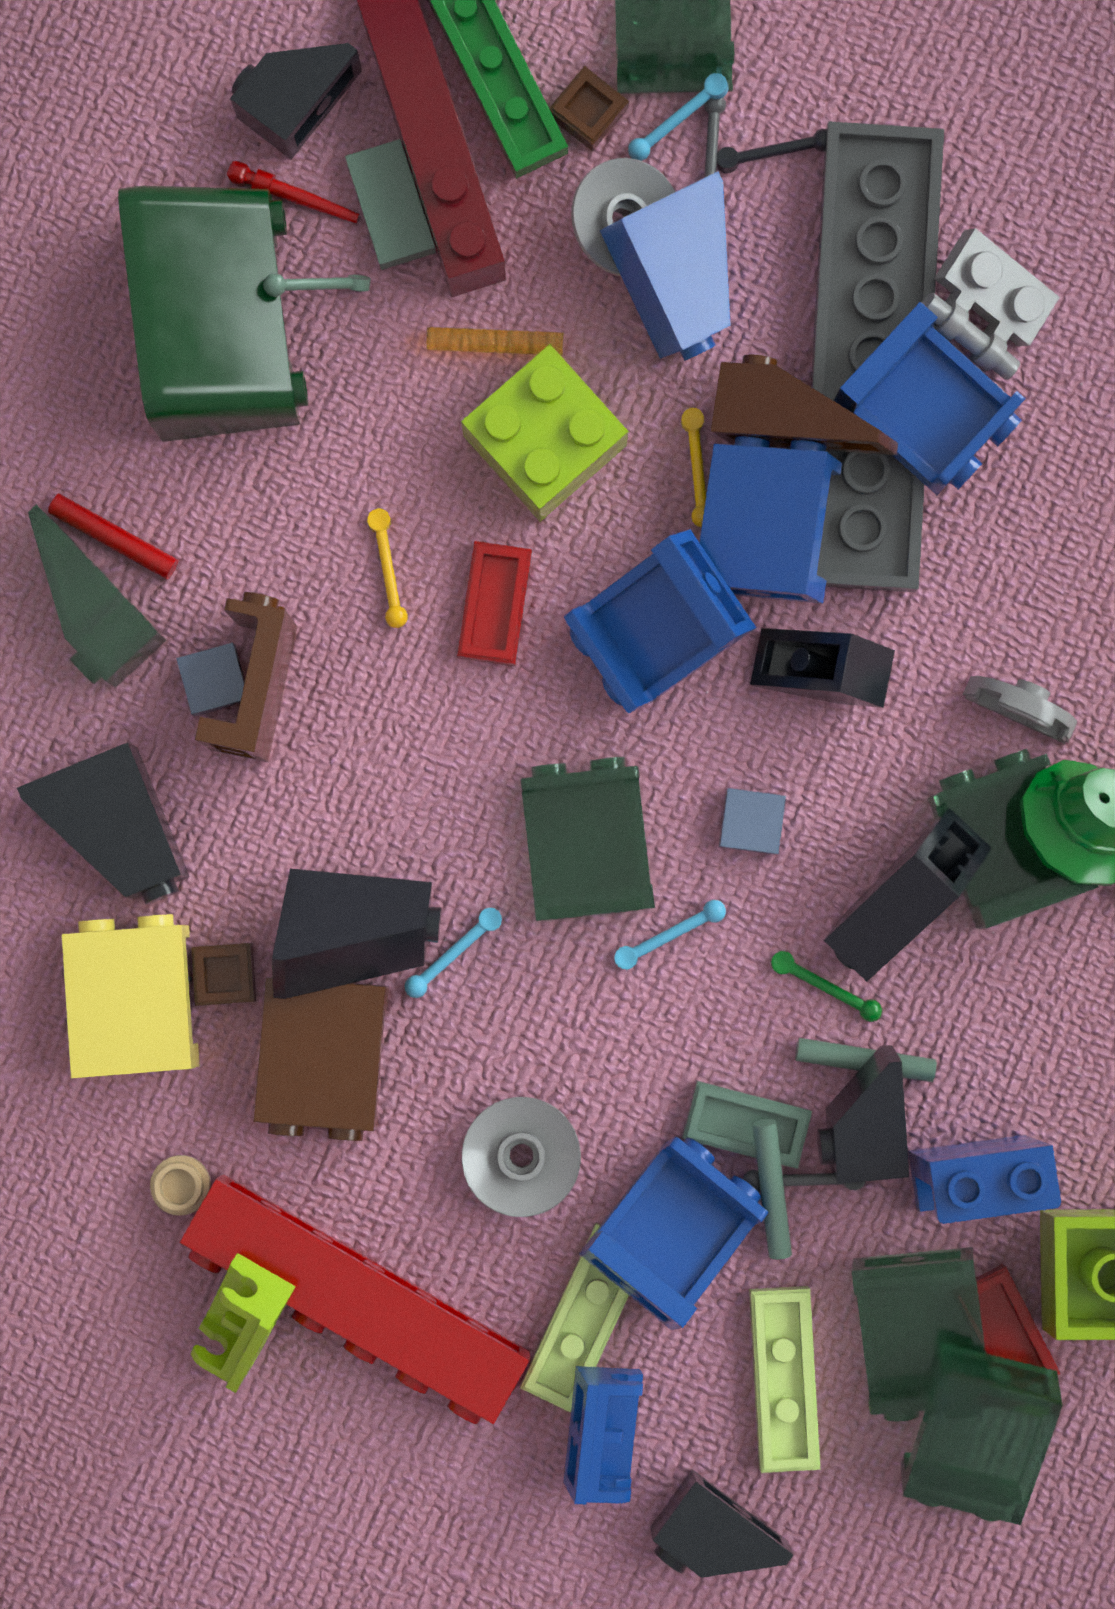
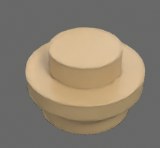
[150,1155,211,1216]

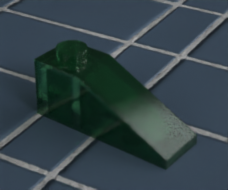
[28,504,166,688]

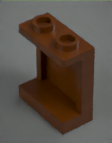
[195,592,298,762]
[254,977,389,1141]

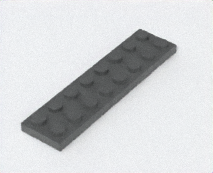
[811,121,944,592]

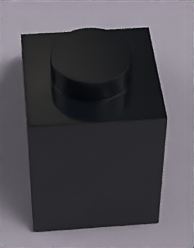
[230,43,362,160]
[750,628,895,708]
[817,1045,909,1184]
[650,1469,794,1578]

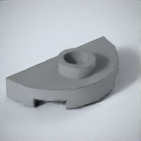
[962,676,1077,744]

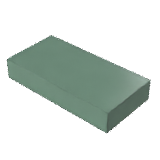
[345,139,436,270]
[682,1080,812,1169]

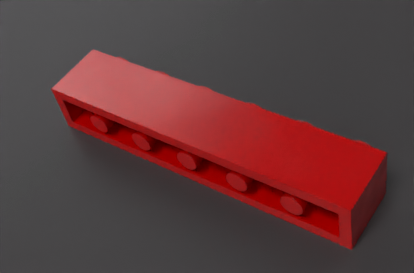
[179,1174,530,1425]

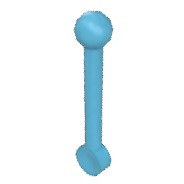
[628,73,729,161]
[614,900,726,969]
[404,908,502,998]

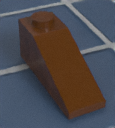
[710,354,898,455]

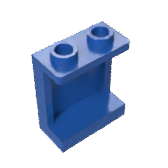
[834,302,1026,496]
[699,436,842,604]
[564,529,757,713]
[908,1135,1061,1224]
[579,1137,769,1330]

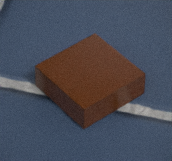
[549,65,629,152]
[191,943,256,1006]

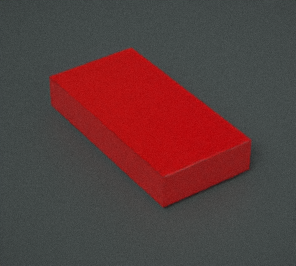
[457,541,532,666]
[950,1264,1061,1401]

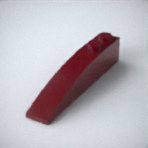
[356,0,506,298]

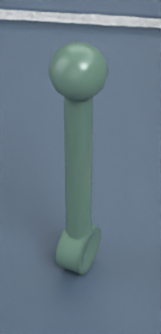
[263,273,371,297]

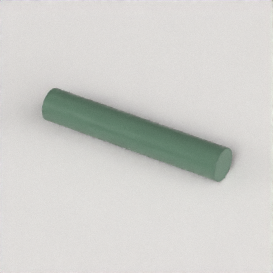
[795,1038,937,1083]
[752,1119,792,1260]

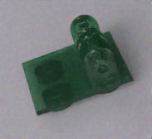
[615,0,735,94]

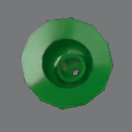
[1019,759,1115,886]

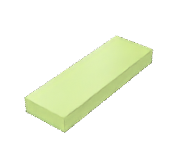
[520,1223,629,1412]
[749,1286,821,1473]

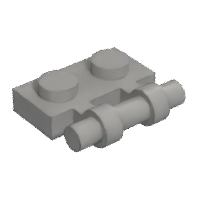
[922,228,1060,380]

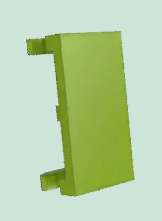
[191,1253,296,1393]

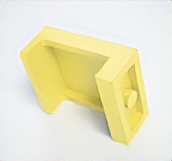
[62,914,200,1078]

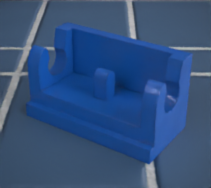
[563,1366,644,1505]

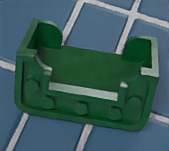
[118,185,308,442]

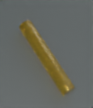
[426,327,564,356]

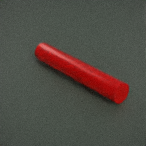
[48,493,179,580]

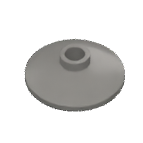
[571,158,675,276]
[462,1097,581,1217]

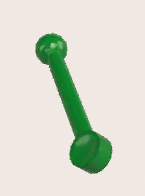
[771,951,883,1022]

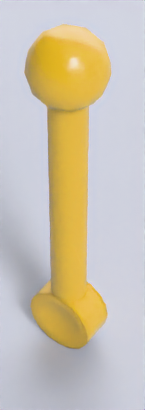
[681,408,706,528]
[367,508,408,628]

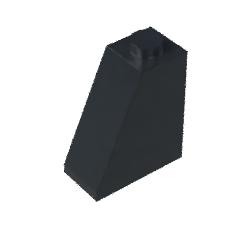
[17,742,190,905]
[824,807,992,982]
[272,868,442,999]

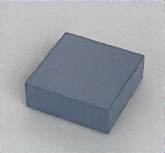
[176,643,245,716]
[719,788,786,855]

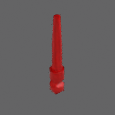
[227,161,360,224]

